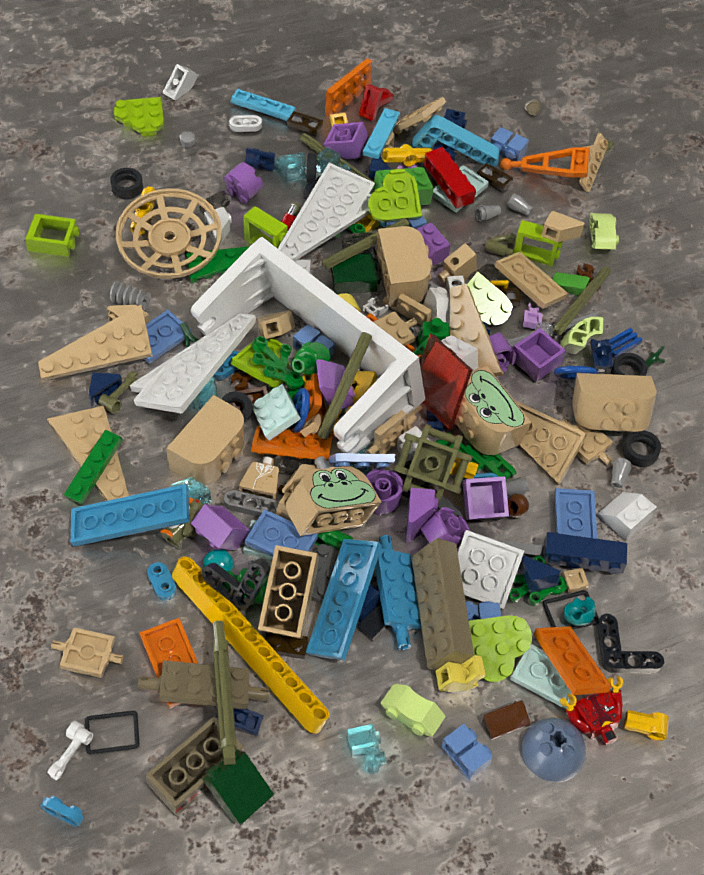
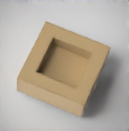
[300,413,323,437]
[562,568,589,593]

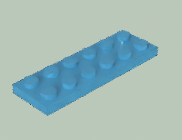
[70,484,190,546]
[306,539,382,661]

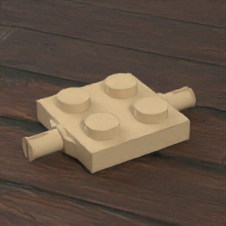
[373,311,417,346]
[366,410,417,454]
[561,419,613,465]
[51,628,124,678]

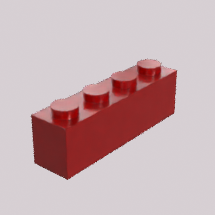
[424,147,476,209]

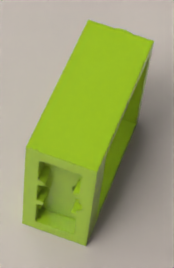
[244,206,287,249]
[25,214,80,257]
[513,220,563,266]

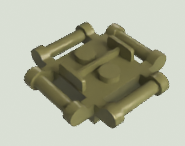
[393,424,473,503]

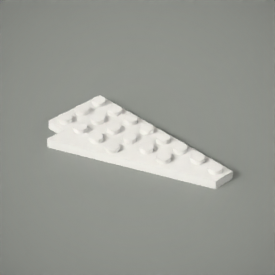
[278,163,375,262]
[130,313,257,413]

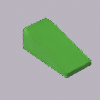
[552,272,590,296]

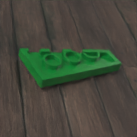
[187,246,250,284]

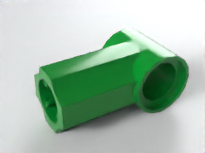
[315,530,353,550]

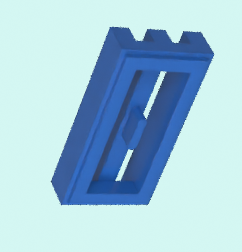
[609,328,643,358]

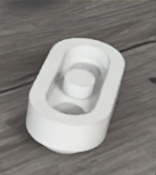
[229,115,262,132]

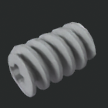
[110,280,151,311]

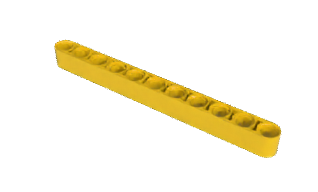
[172,556,330,734]

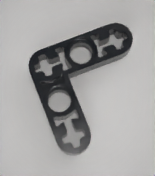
[201,559,270,610]
[597,613,664,673]

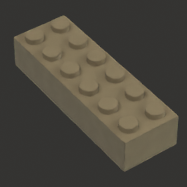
[412,538,474,670]

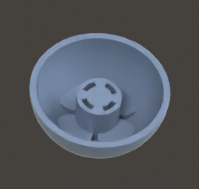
[521,718,586,782]

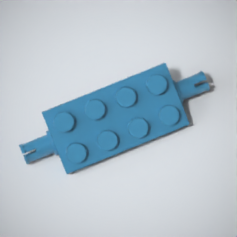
[375,535,422,650]

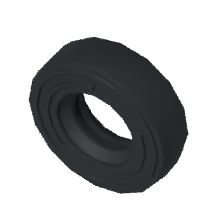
[306,153,317,184]
[222,391,253,423]

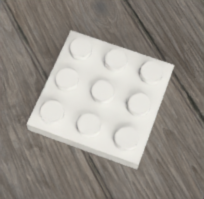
[458,530,524,609]

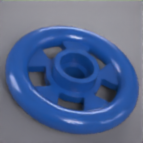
[554,366,599,379]
[289,388,310,433]

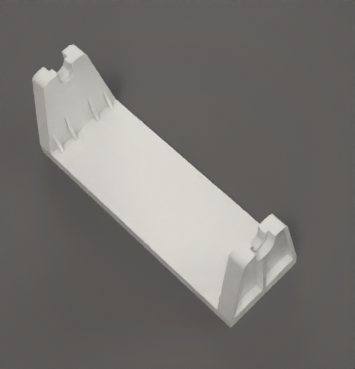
[191,237,425,454]

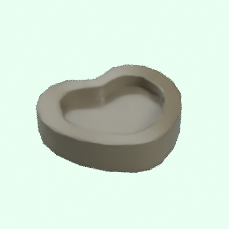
[525,100,541,116]

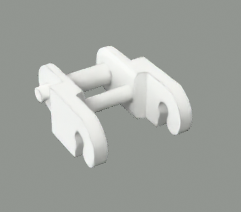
[362,296,389,317]

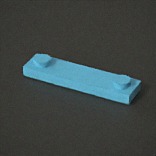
[231,89,296,121]
[363,108,400,159]

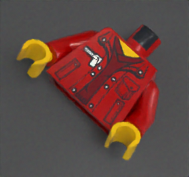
[560,676,623,745]

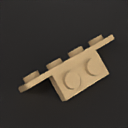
[579,133,608,192]
[383,294,450,327]

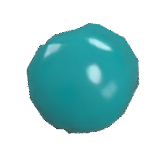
[203,549,235,573]
[564,597,595,626]

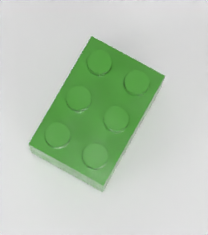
[374,167,434,205]

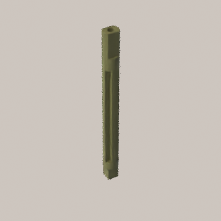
[213,620,237,765]

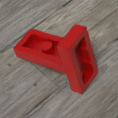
[359,84,394,121]

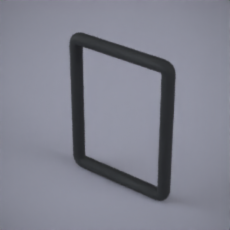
[543,590,599,630]
[85,711,140,754]

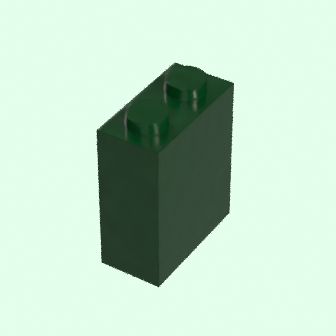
[330,253,380,295]
[202,749,275,825]

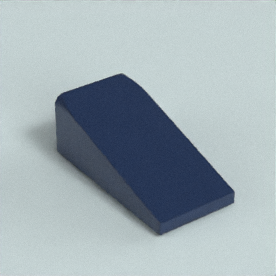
[216,708,264,736]

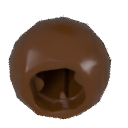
[507,493,529,518]

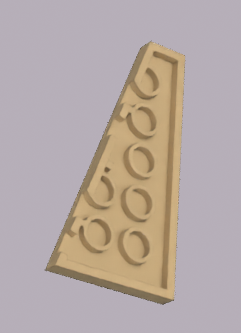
[450,284,504,387]
[38,304,153,381]
[513,399,587,485]
[47,406,129,501]

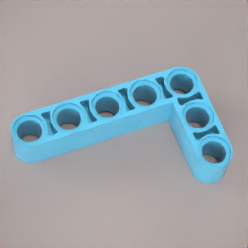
[411,115,499,167]

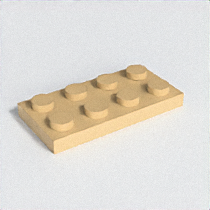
[393,97,446,135]
[495,252,568,309]

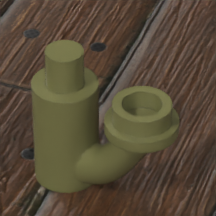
[485,232,516,257]

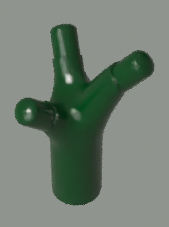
[179,322,199,349]
[645,346,665,368]

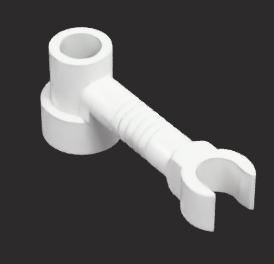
[47,721,93,780]

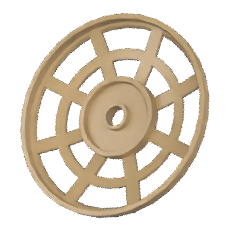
[116,188,222,279]

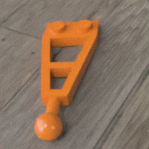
[499,147,590,178]

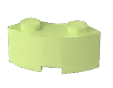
[589,213,619,249]
[560,317,603,354]
[380,684,446,737]

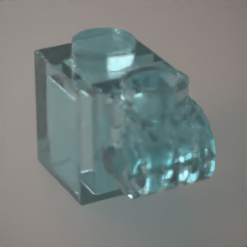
[316,147,352,173]
[347,724,387,774]

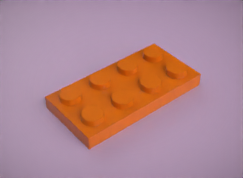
[325,58,372,117]
[251,426,333,461]
[139,618,199,709]
[533,626,612,695]

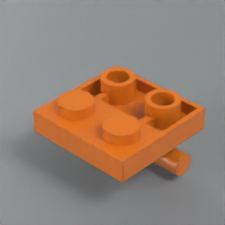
[305,373,326,422]

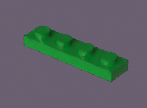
[64,429,123,505]

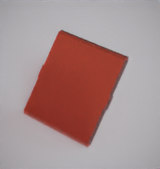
[420,333,473,430]

